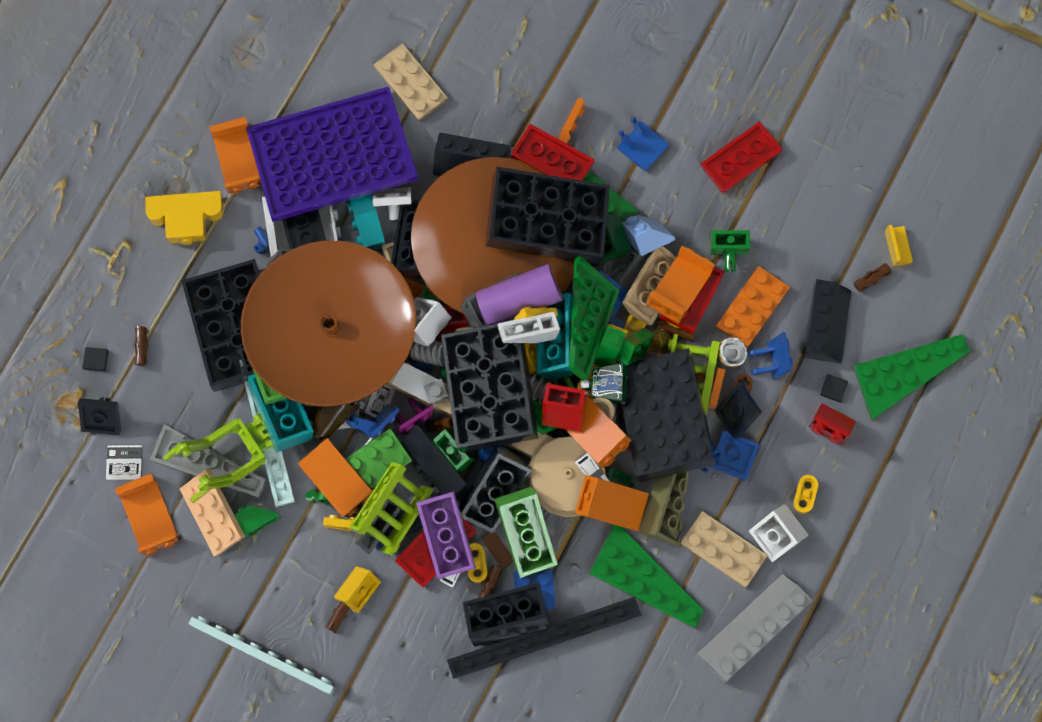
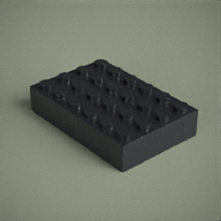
[485,166,610,265]
[181,259,260,392]
[441,320,539,453]
[621,348,716,482]

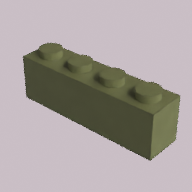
[638,471,689,547]

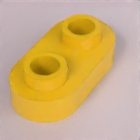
[793,475,818,514]
[467,543,487,583]

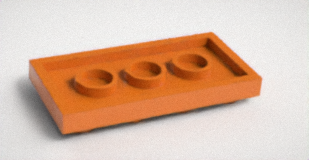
[715,266,790,348]

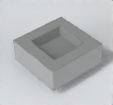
[423,379,449,405]

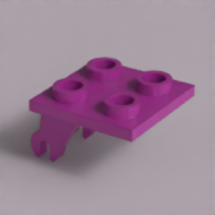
[397,398,435,435]

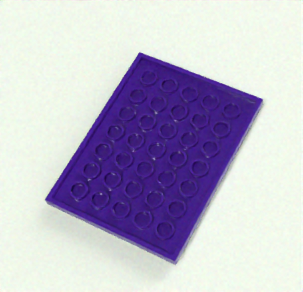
[246,86,418,222]

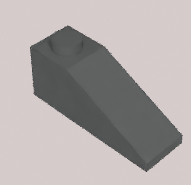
[354,499,401,554]

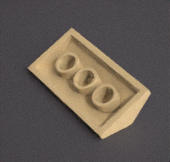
[622,246,676,325]

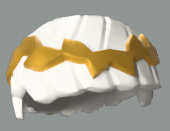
[718,337,747,368]

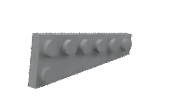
[150,425,266,498]

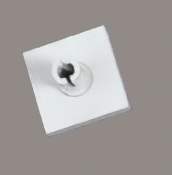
[373,187,412,220]

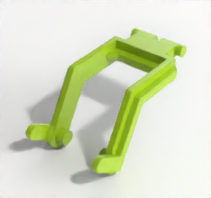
[163,414,274,503]

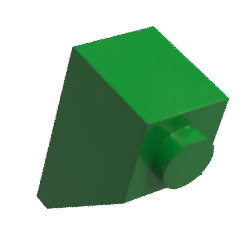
[594,326,626,367]
[234,506,281,539]

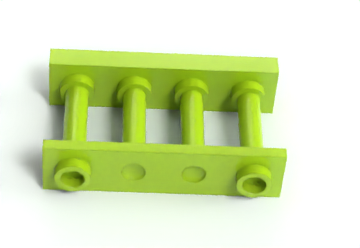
[668,334,720,416]
[349,462,434,556]

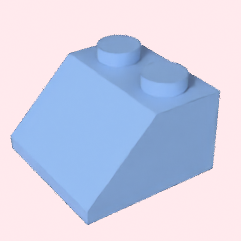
[622,215,675,256]

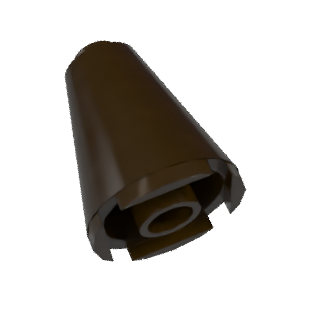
[312,401,361,440]

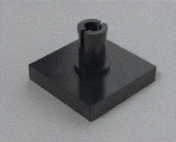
[714,384,762,439]
[78,397,121,435]

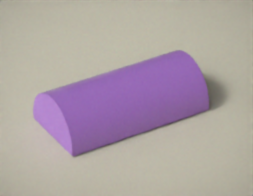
[476,264,563,325]
[416,492,476,579]

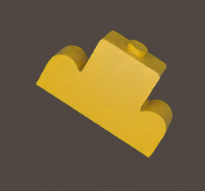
[145,191,224,245]

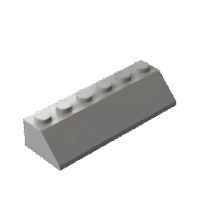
[697,574,813,683]

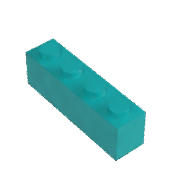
[347,194,386,251]

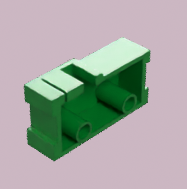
[616,328,655,366]

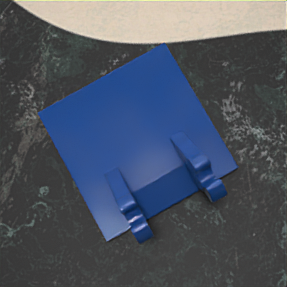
[617,116,670,171]
[748,332,793,380]
[346,404,400,438]

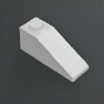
[497,312,560,343]

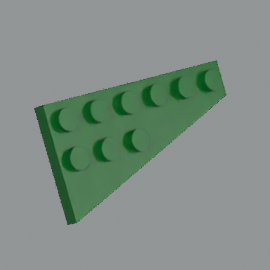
[853,334,970,421]

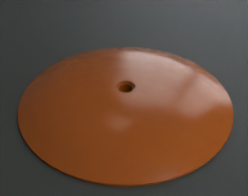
[411,157,574,320]
[241,240,416,407]

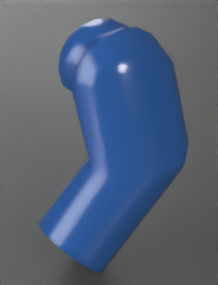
[254,226,269,254]
[408,350,433,371]

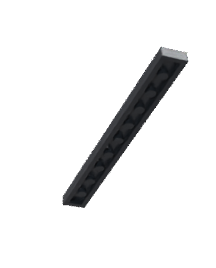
[447,597,641,679]

